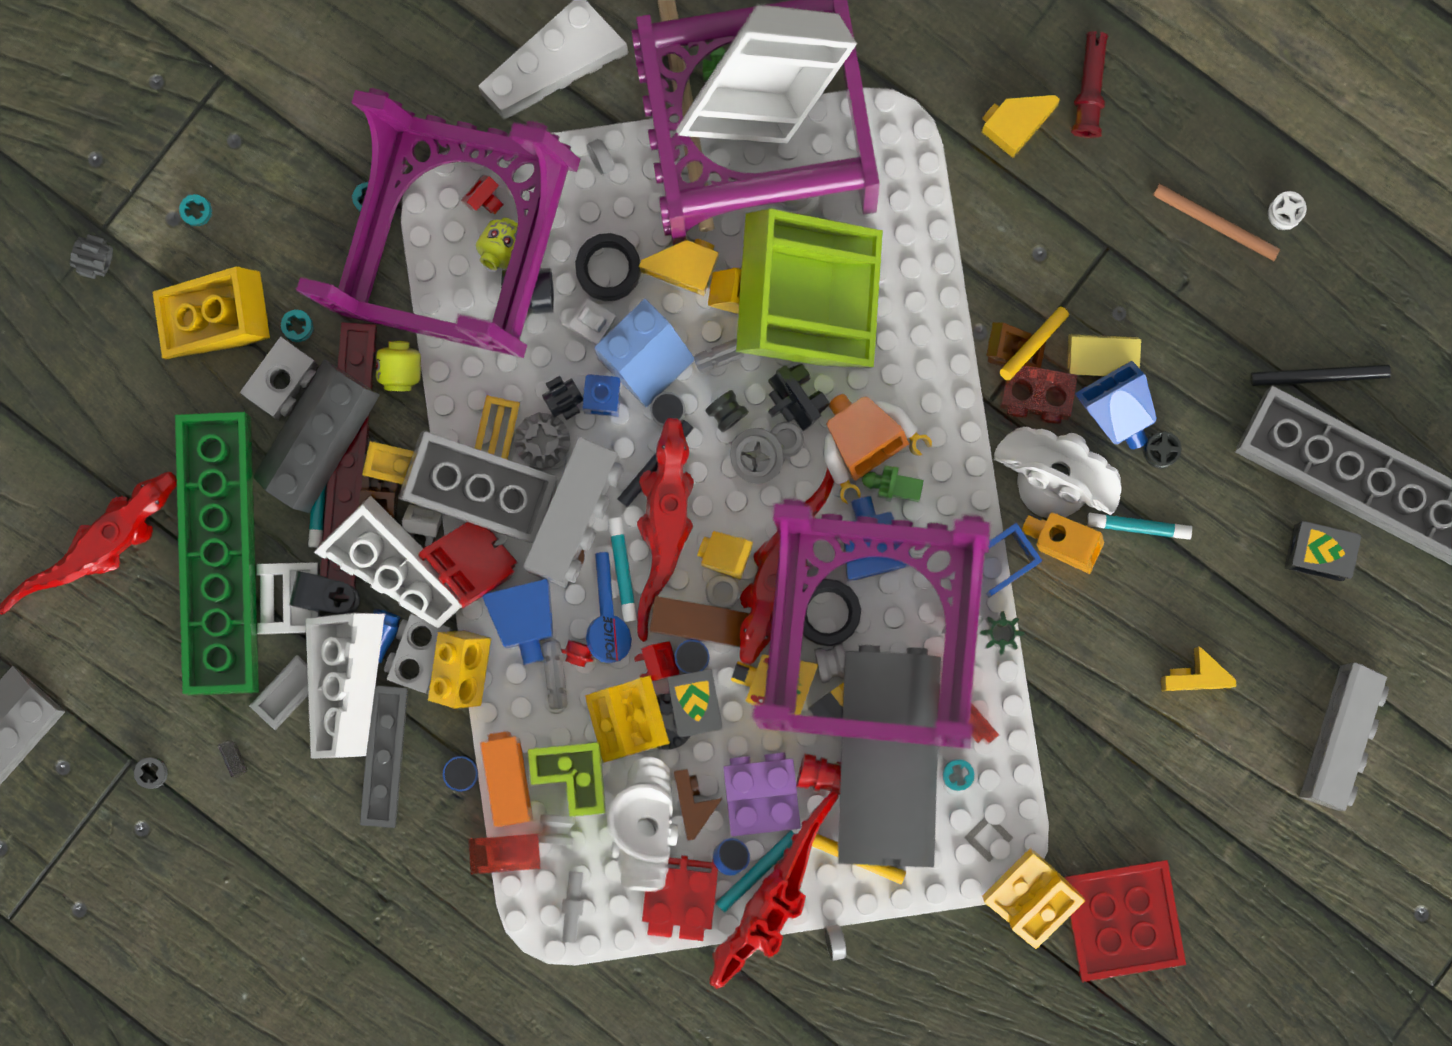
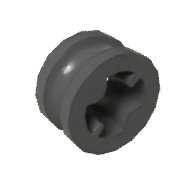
[134,757,168,789]

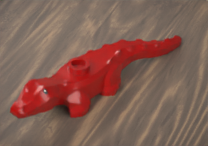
[637,418,694,642]
[739,467,834,665]
[0,472,177,615]
[709,792,839,988]

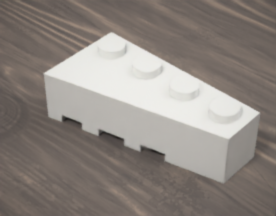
[306,613,385,759]

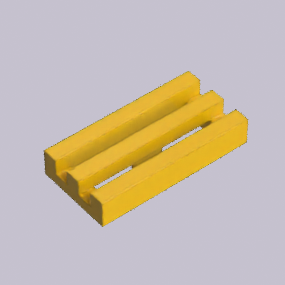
[475,395,520,460]

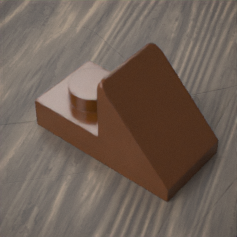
[986,322,1046,373]
[674,769,722,841]

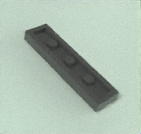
[360,686,408,828]

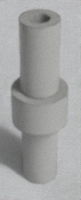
[561,871,584,943]

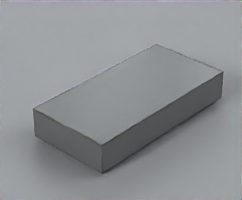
[249,655,308,730]

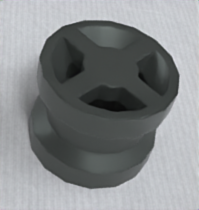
[705,390,749,433]
[1143,431,1182,469]

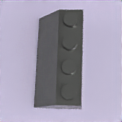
[253,359,380,513]

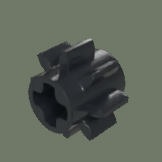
[542,376,583,420]

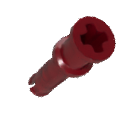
[1071,31,1108,138]

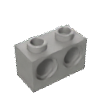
[384,614,453,695]

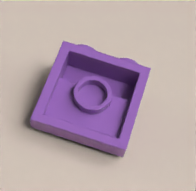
[723,752,801,836]

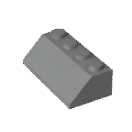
[1299,662,1389,811]
[0,666,66,785]

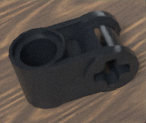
[289,571,360,615]

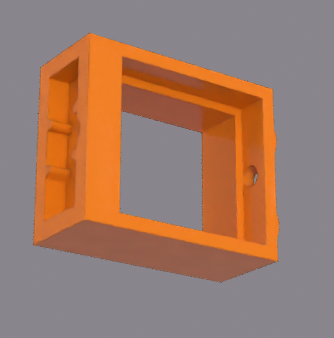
[480,731,534,827]

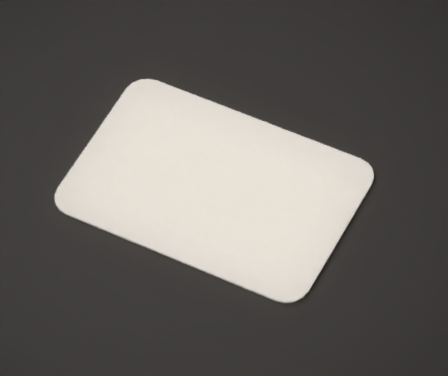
[401,88,1049,965]

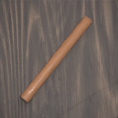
[1153,184,1280,261]

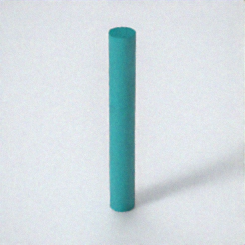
[715,830,795,913]

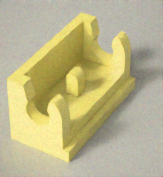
[1067,335,1141,376]

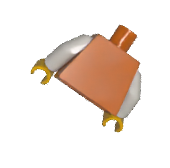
[824,394,932,504]

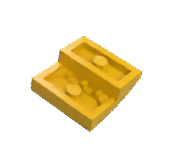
[585,676,669,763]
[982,848,1085,949]

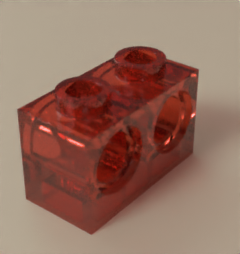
[1000,366,1078,424]

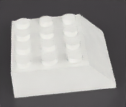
[676,5,857,144]

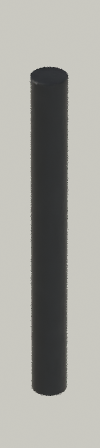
[1251,365,1391,386]

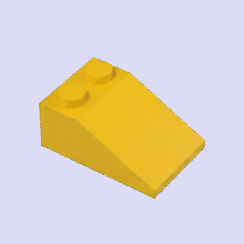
[153,266,270,359]

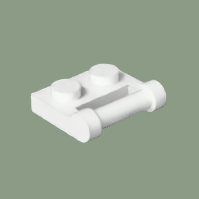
[256,563,320,634]

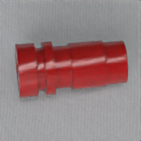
[796,753,841,795]

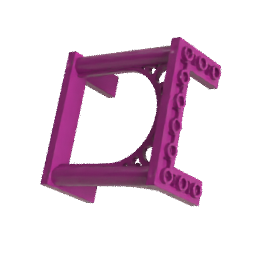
[631,0,880,246]
[296,88,581,358]
[752,499,991,749]

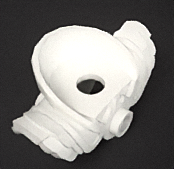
[994,427,1122,518]
[607,757,678,891]

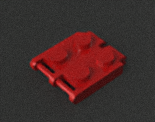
[418,522,518,608]
[642,855,718,941]

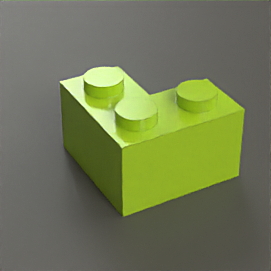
[528,743,606,817]

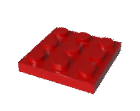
[1064,860,1186,982]

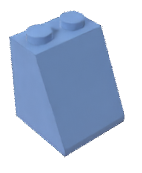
[594,298,695,408]

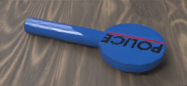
[586,552,632,664]

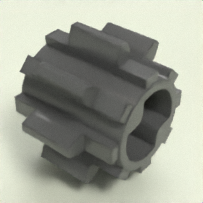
[70,234,113,279]

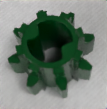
[979,611,1024,656]

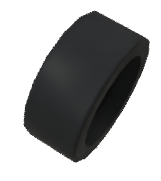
[575,233,641,302]
[803,579,861,646]

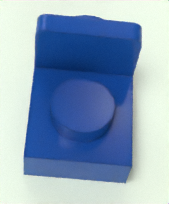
[583,374,620,417]

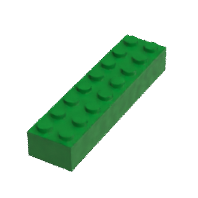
[175,412,259,695]

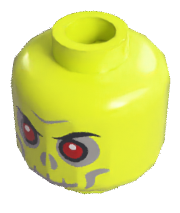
[475,217,518,271]
[376,341,421,391]

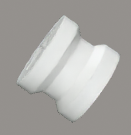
[1268,191,1307,230]

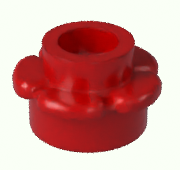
[561,640,594,667]

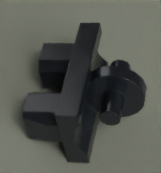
[768,364,830,431]

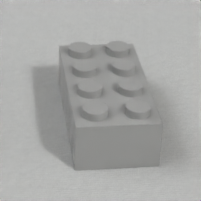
[398,431,558,543]
[523,437,624,588]

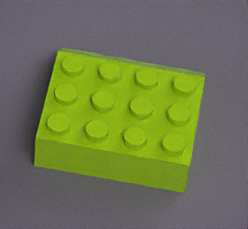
[736,208,883,368]

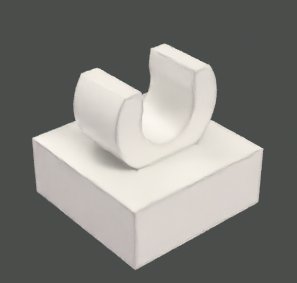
[569,297,617,345]
[402,504,442,547]

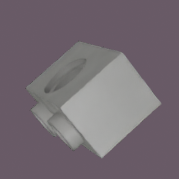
[240,337,318,420]

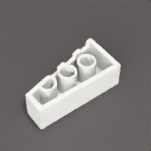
[478,0,628,120]
[315,496,461,628]

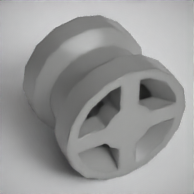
[814,643,845,683]
[538,814,575,845]

